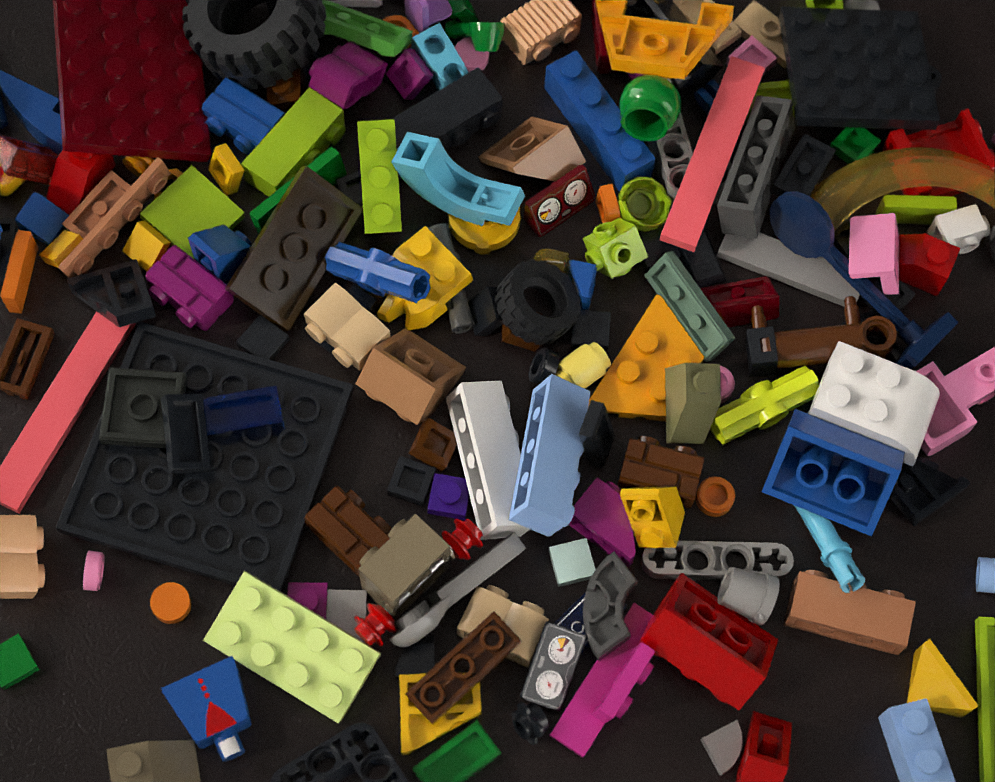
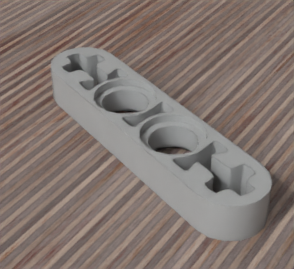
[641,541,794,581]

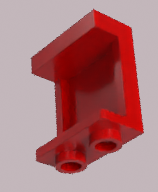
[882,109,995,196]

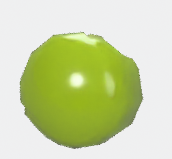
[617,177,672,232]

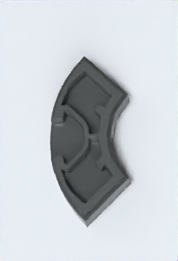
[583,551,638,661]

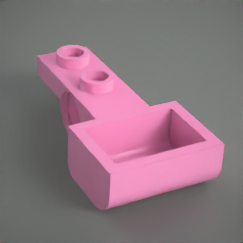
[916,347,995,456]

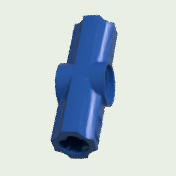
[325,242,431,303]

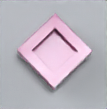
[726,36,778,75]

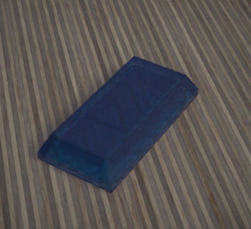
[203,386,283,435]

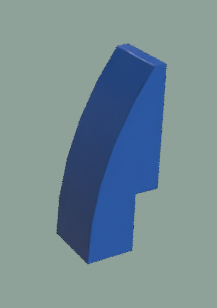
[0,70,63,156]

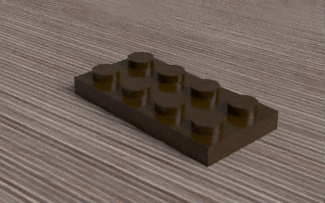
[225,166,363,331]

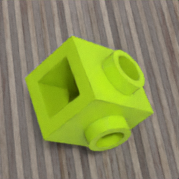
[583,217,648,278]

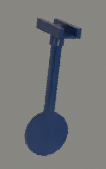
[769,191,959,369]

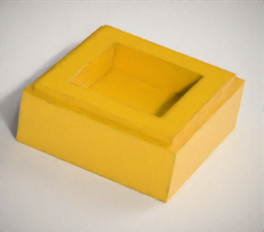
[208,143,245,196]
[122,220,171,272]
[39,230,83,268]

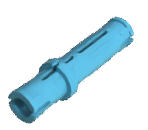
[794,505,865,593]

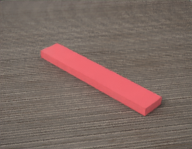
[660,56,765,252]
[0,311,136,514]

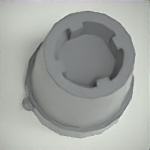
[717,567,780,626]

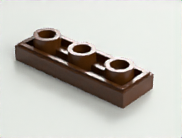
[405,611,522,725]

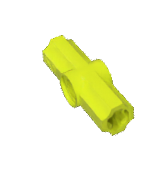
[710,365,819,445]

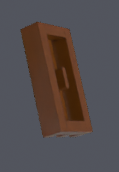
[0,318,55,400]

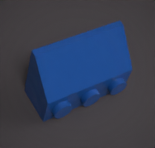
[762,409,905,536]

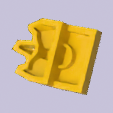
[371,226,473,331]

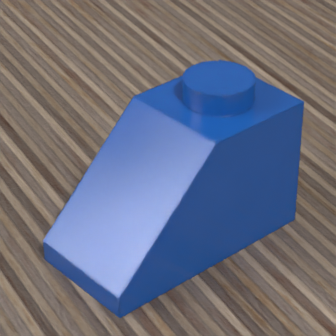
[188,224,252,285]

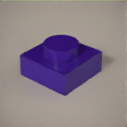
[427,473,470,520]

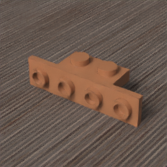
[58,157,171,278]

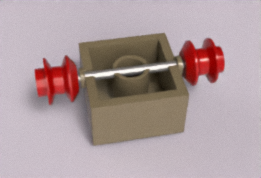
[354,514,483,646]

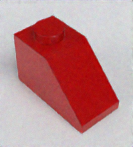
[46,150,116,215]
[899,234,961,296]
[736,711,792,782]

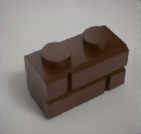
[617,436,705,509]
[304,486,392,578]

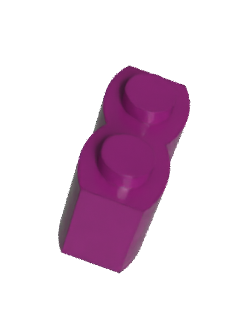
[309,42,388,109]

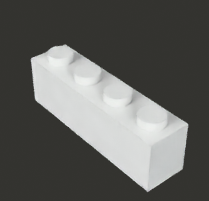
[446,381,530,540]

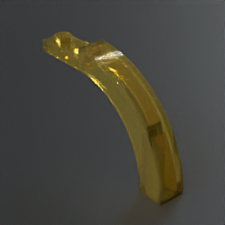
[810,147,995,231]

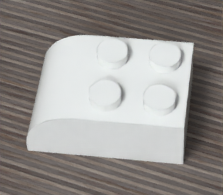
[808,341,940,466]

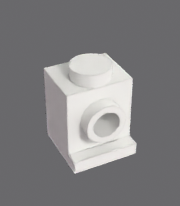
[927,204,990,254]

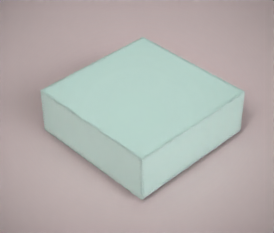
[548,538,595,587]

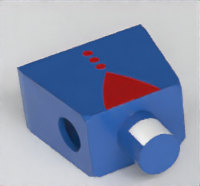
[161,656,252,762]

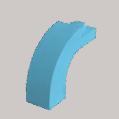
[391,132,525,226]

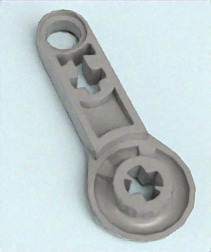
[388,532,526,647]

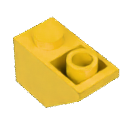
[620,487,685,548]

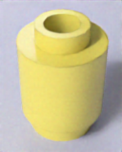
[555,342,611,389]

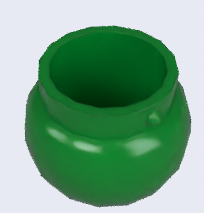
[619,75,681,142]

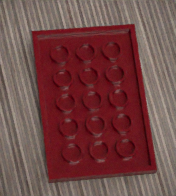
[53,0,211,162]

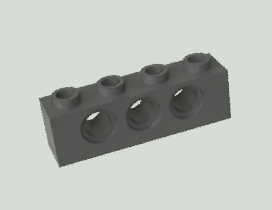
[717,96,795,238]

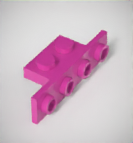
[549,603,655,758]

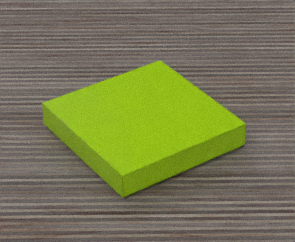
[140,165,245,259]

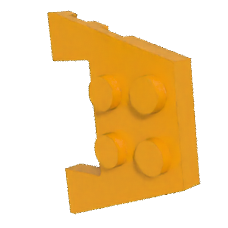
[596,0,734,79]

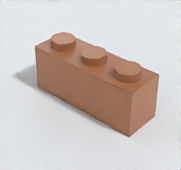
[784,570,916,655]

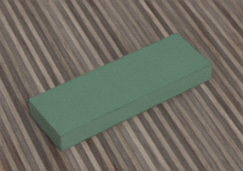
[644,251,735,362]

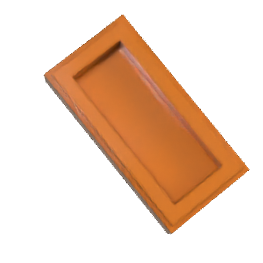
[0,230,38,314]

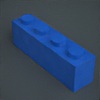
[544,50,656,191]

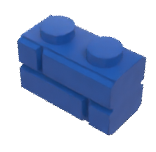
[202,77,286,155]

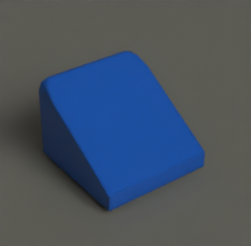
[15,192,69,245]

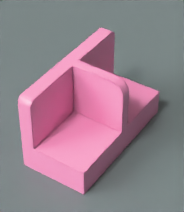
[849,213,899,295]

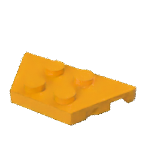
[588,294,704,422]

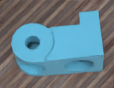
[411,23,468,91]

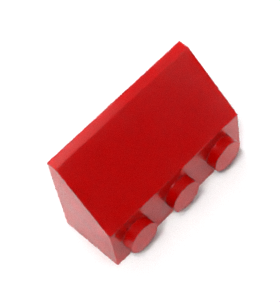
[640,572,778,710]

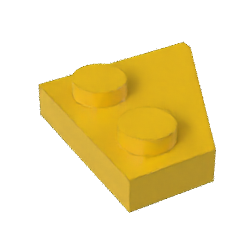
[399,672,481,755]

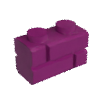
[145,245,234,331]

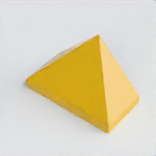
[907,639,979,718]

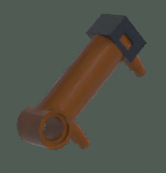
[745,296,897,377]

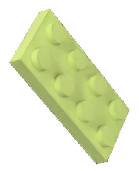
[203,571,381,723]

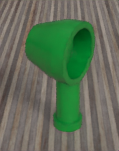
[445,20,505,51]

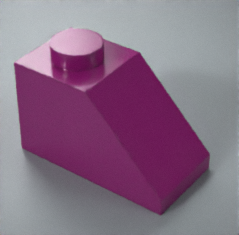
[568,477,636,568]

